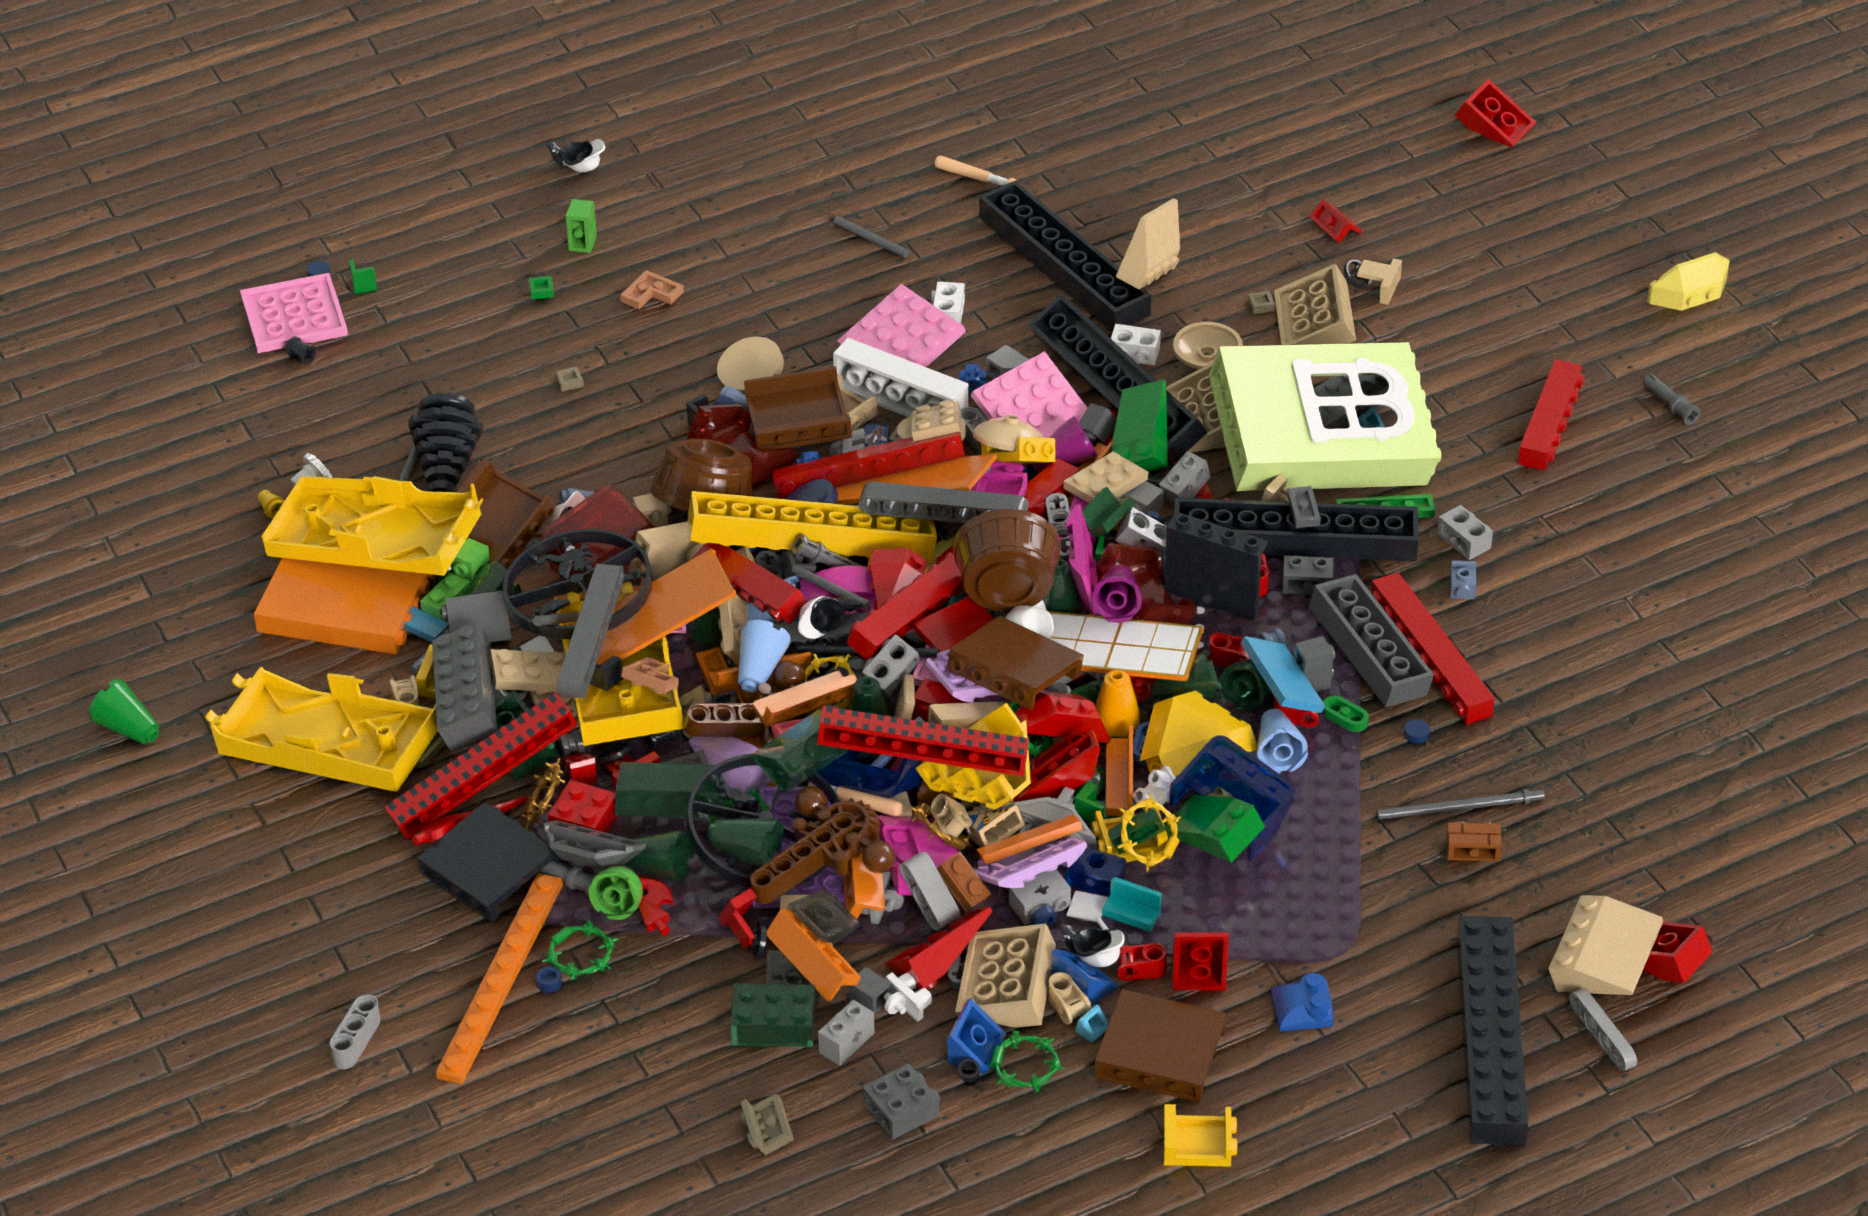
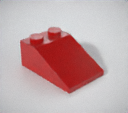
[1454,79,1536,148]
[1643,921,1713,983]
[1171,932,1229,990]

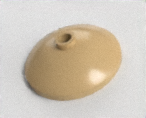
[1173,322,1243,370]
[973,415,1044,451]

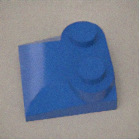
[1271,973,1333,1031]

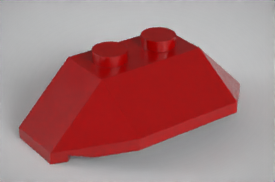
[1015,690,1111,743]
[1013,730,1100,802]

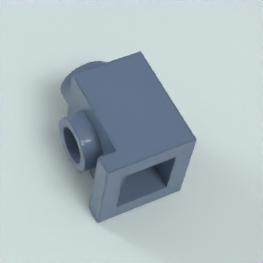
[1450,561,1476,599]

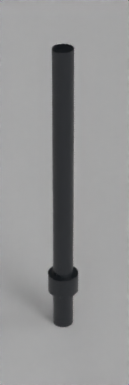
[797,642,940,658]

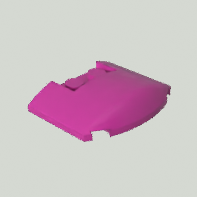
[970,461,1028,497]
[1066,504,1098,616]
[800,566,876,615]
[877,815,958,895]

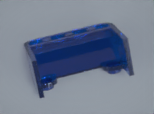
[1169,735,1295,862]
[810,745,924,798]

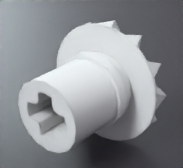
[290,453,332,486]

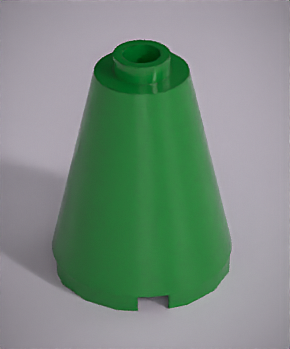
[89,679,159,744]

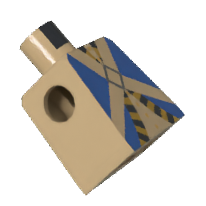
[965,802,1025,847]

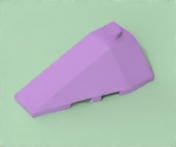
[688,737,777,809]

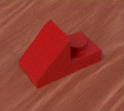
[561,752,596,786]

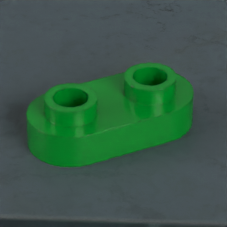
[1322,696,1369,732]

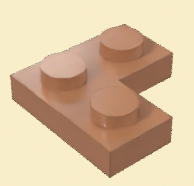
[620,270,684,309]
[621,657,679,694]

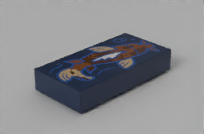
[865,424,889,448]

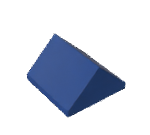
[1052,949,1118,1006]
[948,998,1007,1074]

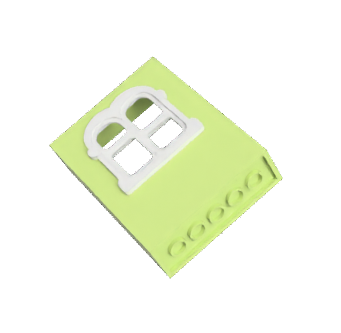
[1209,342,1441,491]

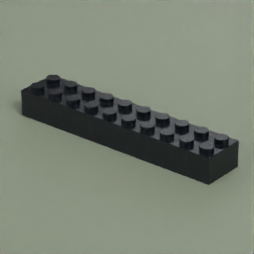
[979,181,1151,332]
[1028,293,1208,464]
[1174,498,1419,561]
[1457,916,1528,1145]

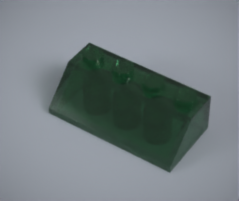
[751,705,850,794]
[615,762,723,819]

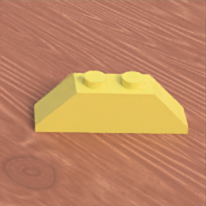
[1647,252,1730,311]

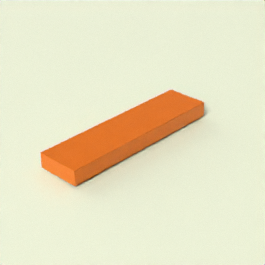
[977,814,1083,865]

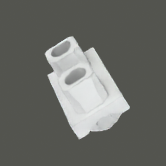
[1133,765,1181,810]
[884,972,932,1022]

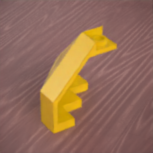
[1139,691,1258,777]
[916,703,1031,810]

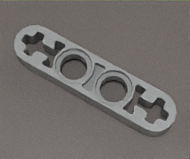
[1046,493,1070,564]
[1569,988,1637,1072]

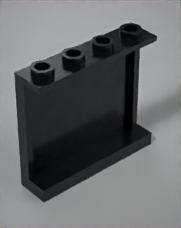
[1164,512,1268,621]
[417,802,559,924]

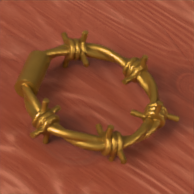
[521,758,565,829]
[910,802,973,851]

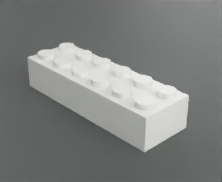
[833,338,968,417]

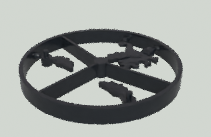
[503,529,653,639]
[686,753,840,888]

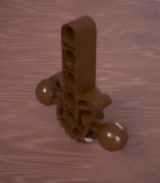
[684,661,827,779]
[750,786,895,904]

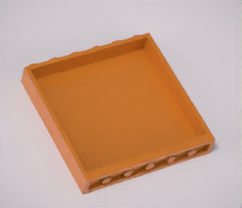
[254,558,436,655]

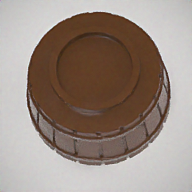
[650,439,753,511]
[953,509,1061,612]

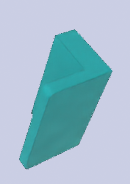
[1102,877,1162,932]

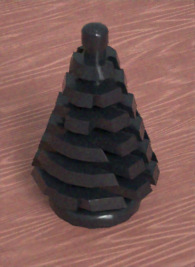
[408,393,484,492]

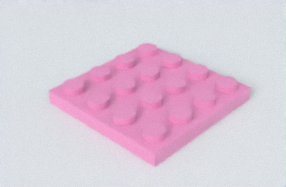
[240,273,348,353]
[837,284,966,367]
[970,351,1087,468]

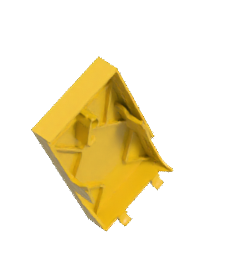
[261,476,483,576]
[554,582,684,746]
[205,667,438,792]

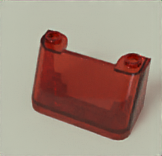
[687,404,798,487]
[541,485,656,590]
[1096,543,1198,625]

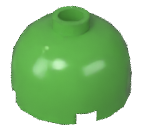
[588,866,643,920]

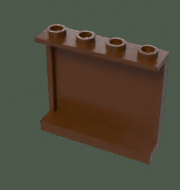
[744,366,852,452]
[456,458,556,580]
[946,616,1084,710]
[1095,989,1227,1103]

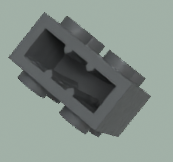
[862,1063,940,1139]

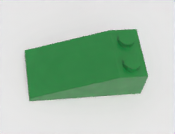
[1112,379,1168,472]
[1164,795,1265,863]

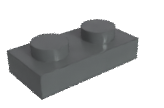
[1287,486,1321,528]

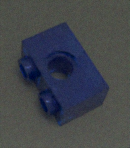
[1066,848,1126,896]

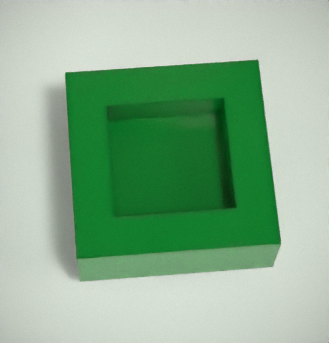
[529,276,554,299]

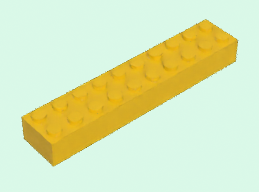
[688,491,937,562]

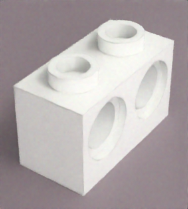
[931,282,965,324]
[1111,324,1161,365]

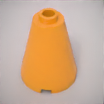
[1095,670,1141,739]

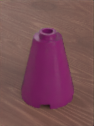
[1031,416,1098,473]
[1092,565,1142,623]

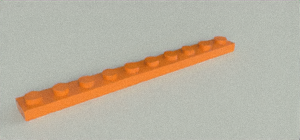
[436,873,563,1085]

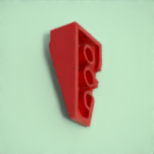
[867,548,927,610]
[885,907,992,990]

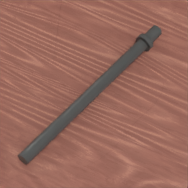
[1376,789,1545,820]

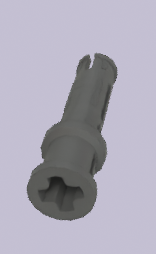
[1642,373,1701,425]
[792,534,862,568]
[539,860,598,896]

